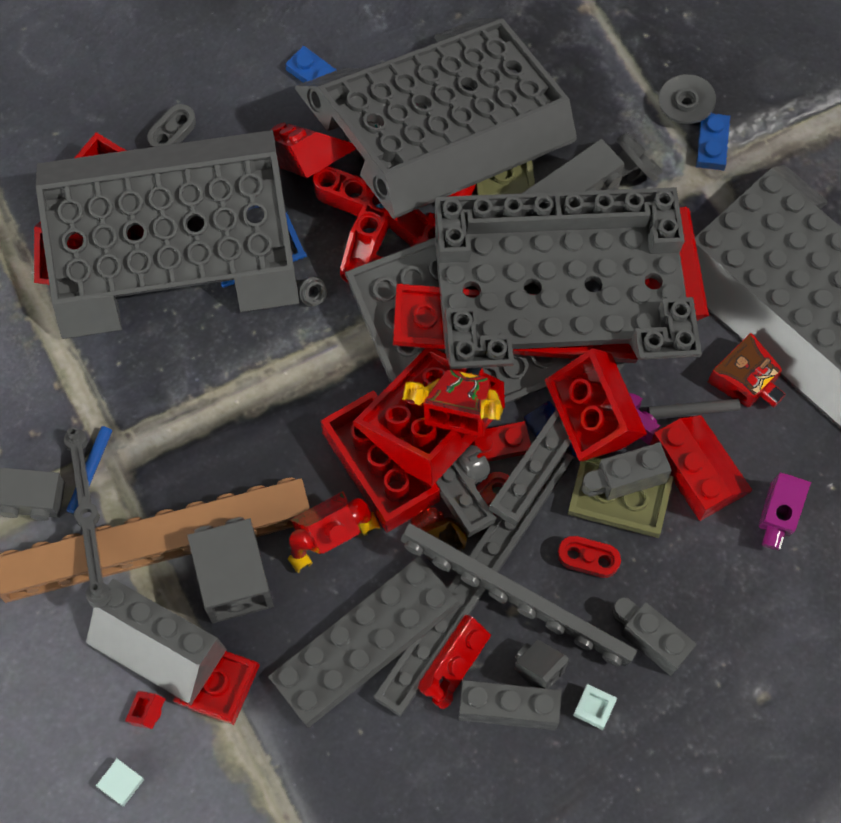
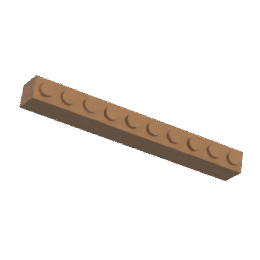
[0,478,310,603]

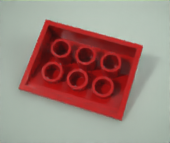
[353,348,505,486]

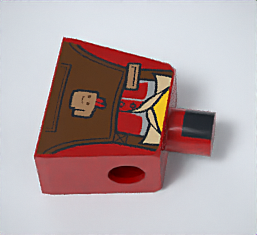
[708,333,786,408]

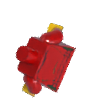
[288,491,380,573]

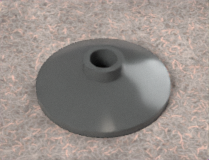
[659,74,716,124]

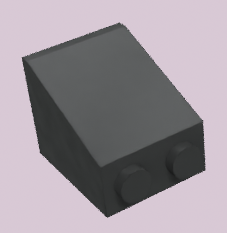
[187,517,274,624]

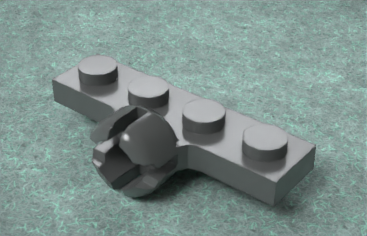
[436,445,496,537]

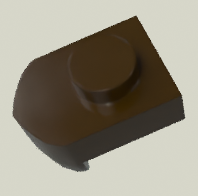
[420,517,467,561]

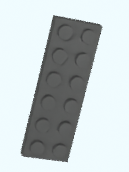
[268,556,460,728]

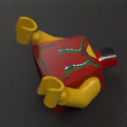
[402,368,503,437]

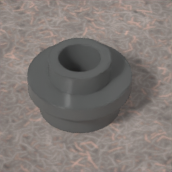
[298,276,327,306]

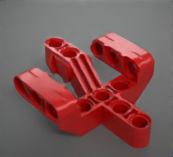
[313,166,476,284]

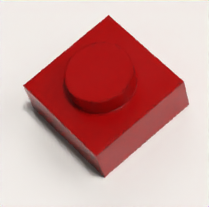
[125,691,165,730]

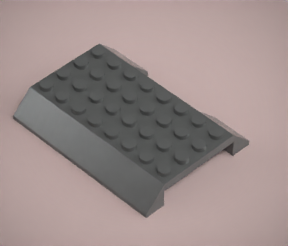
[695,165,841,429]

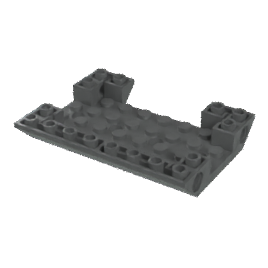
[295,18,577,219]
[36,130,300,339]
[435,187,702,369]

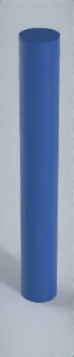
[66,426,112,514]

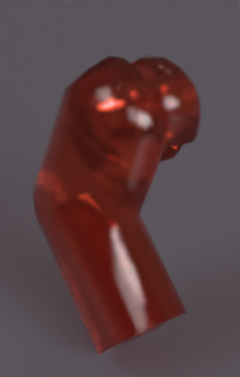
[410,507,444,529]

